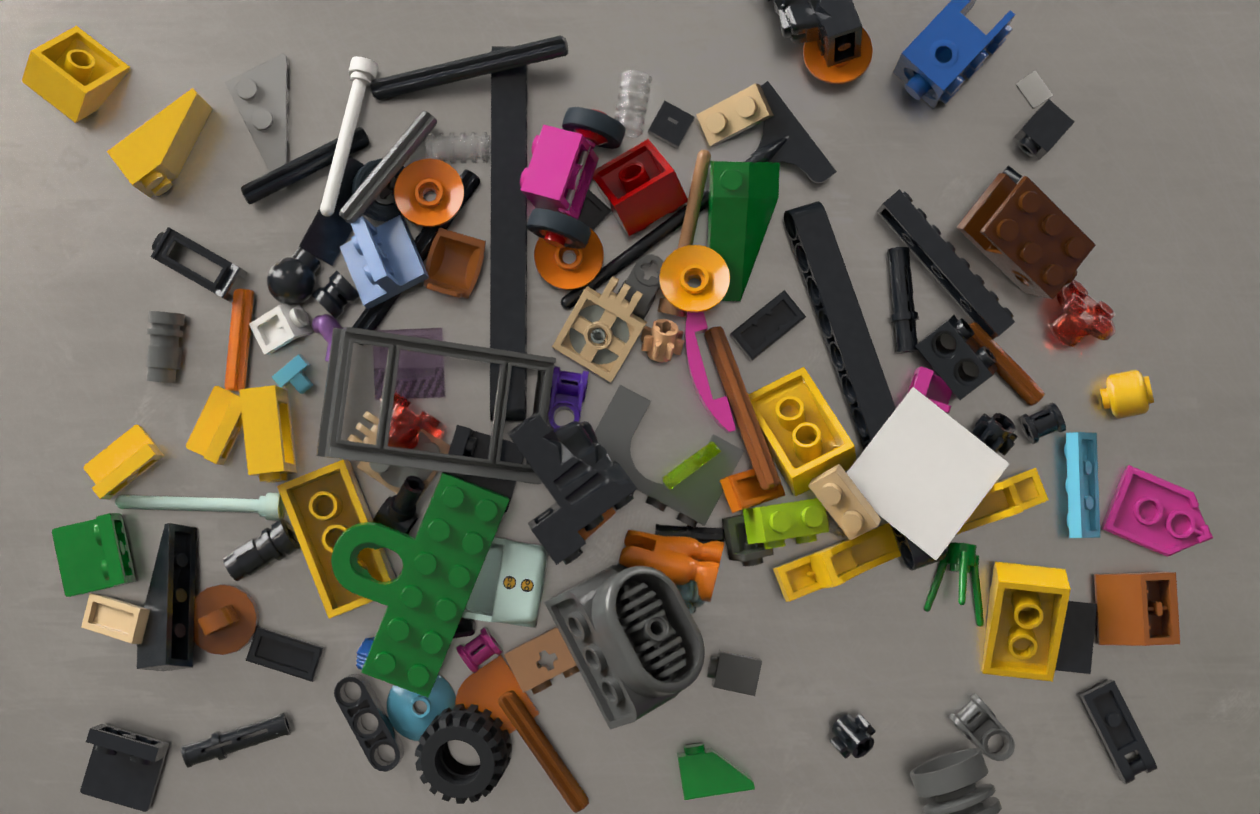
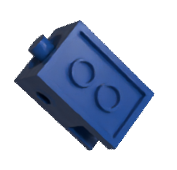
[893,0,1015,109]

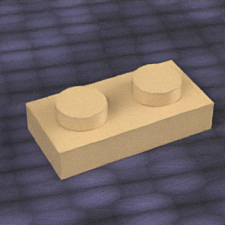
[696,83,774,146]
[808,464,881,540]

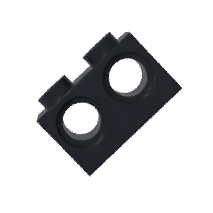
[916,315,998,400]

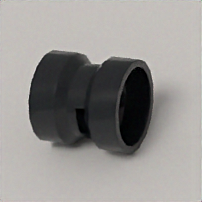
[312,270,360,319]

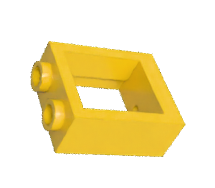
[239,385,297,483]

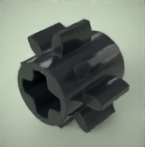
[972,413,1018,456]
[830,714,876,759]

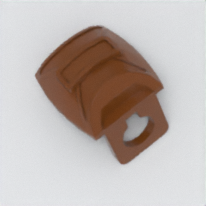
[424,228,486,299]

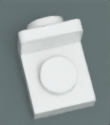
[249,304,313,355]

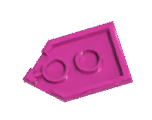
[1102,465,1213,557]

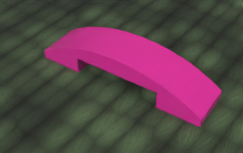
[684,312,736,433]

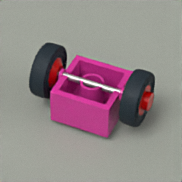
[520,107,626,249]

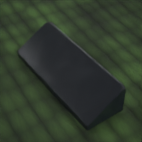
[299,156,364,266]

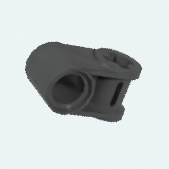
[617,254,663,320]
[948,693,1015,761]

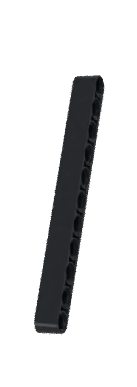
[490,46,528,422]
[784,201,946,571]

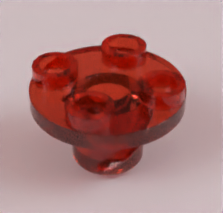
[1051,280,1116,347]
[379,392,443,449]

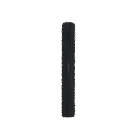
[241,127,369,204]

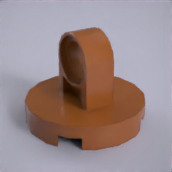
[194,584,259,655]

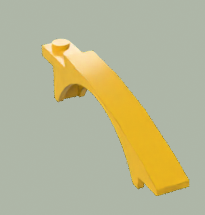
[773,468,1049,602]

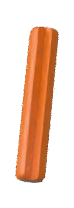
[224,288,254,392]

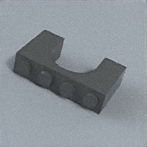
[595,385,744,529]

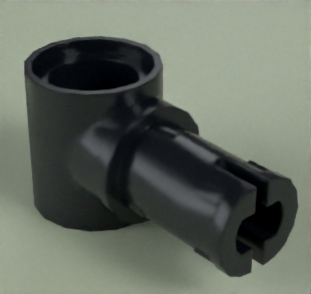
[373,476,425,535]

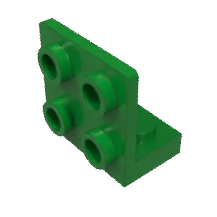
[52,513,136,597]

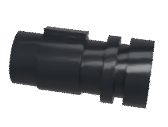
[223,519,300,581]

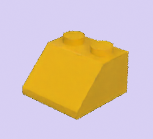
[22,25,130,123]

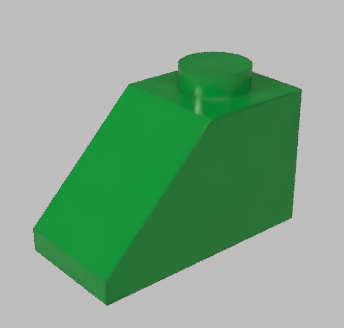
[677,743,755,800]

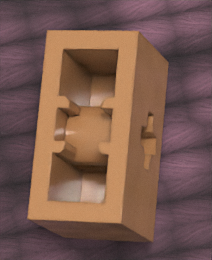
[504,626,580,694]

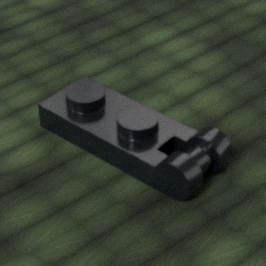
[1080,680,1157,784]

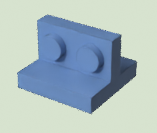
[339,215,429,309]

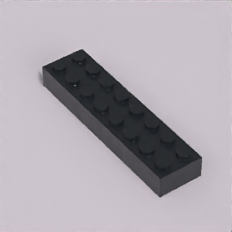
[877,189,1015,339]

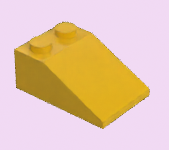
[107,88,213,198]
[748,367,856,497]
[982,561,1071,682]

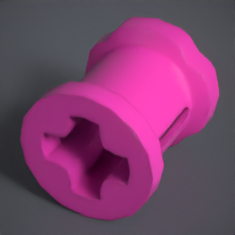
[456,627,503,673]

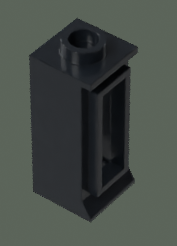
[150,227,248,302]

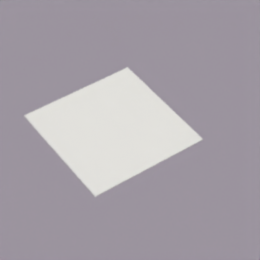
[847,387,1009,560]

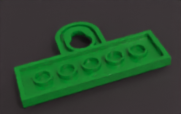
[331,472,510,698]

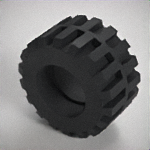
[415,704,512,804]

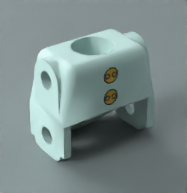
[462,537,548,628]

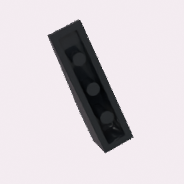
[137,523,197,671]

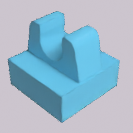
[272,354,313,394]

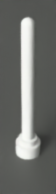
[320,57,379,217]

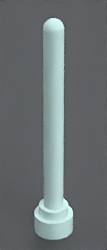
[115,492,285,521]

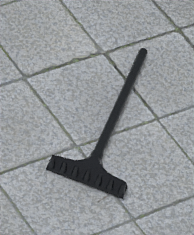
[561,81,837,309]

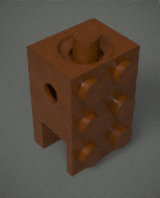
[956,173,1096,300]

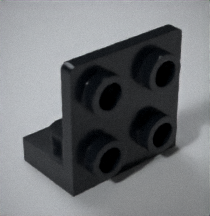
[445,425,524,513]
[80,724,169,812]

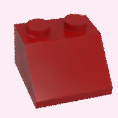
[592,139,688,236]

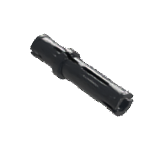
[887,247,919,353]
[181,713,291,768]

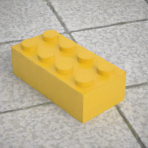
[277,459,395,619]

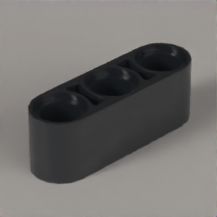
[334,674,404,772]

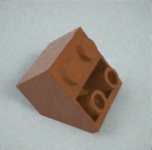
[1094,571,1180,646]

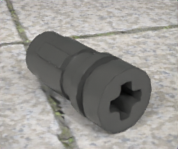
[146,311,185,383]

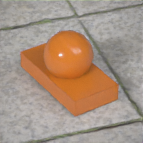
[720,469,785,513]

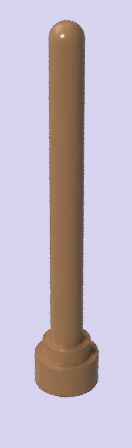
[657,150,711,317]

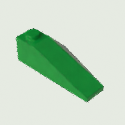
[707,161,780,301]

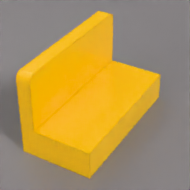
[186,386,243,465]
[83,425,164,500]

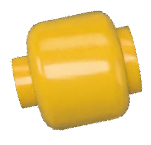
[1100,370,1154,419]

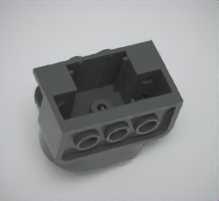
[544,564,705,729]

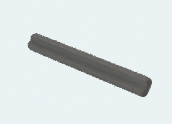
[339,111,437,224]

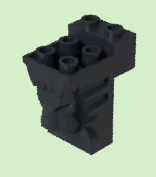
[768,0,862,67]
[507,413,638,565]

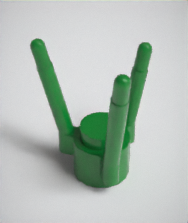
[924,542,984,627]

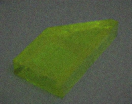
[662,441,721,491]

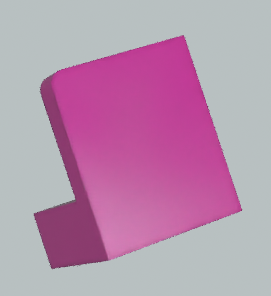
[907,366,952,414]

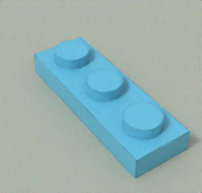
[1064,432,1100,538]

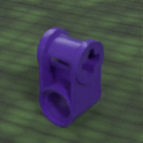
[548,366,589,430]

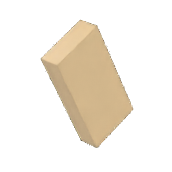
[81,593,150,644]

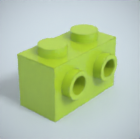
[743,498,829,549]

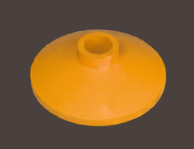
[659,245,730,313]

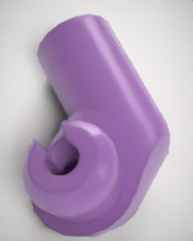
[312,314,343,362]

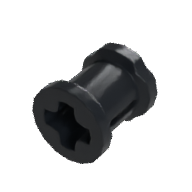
[1020,402,1066,444]

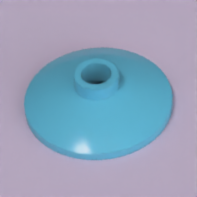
[387,674,456,741]

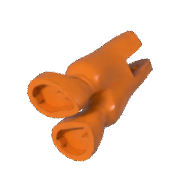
[619,530,724,602]

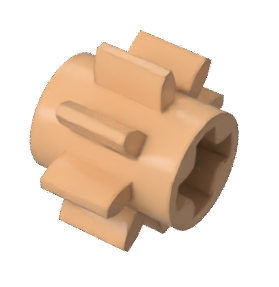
[641,319,684,363]

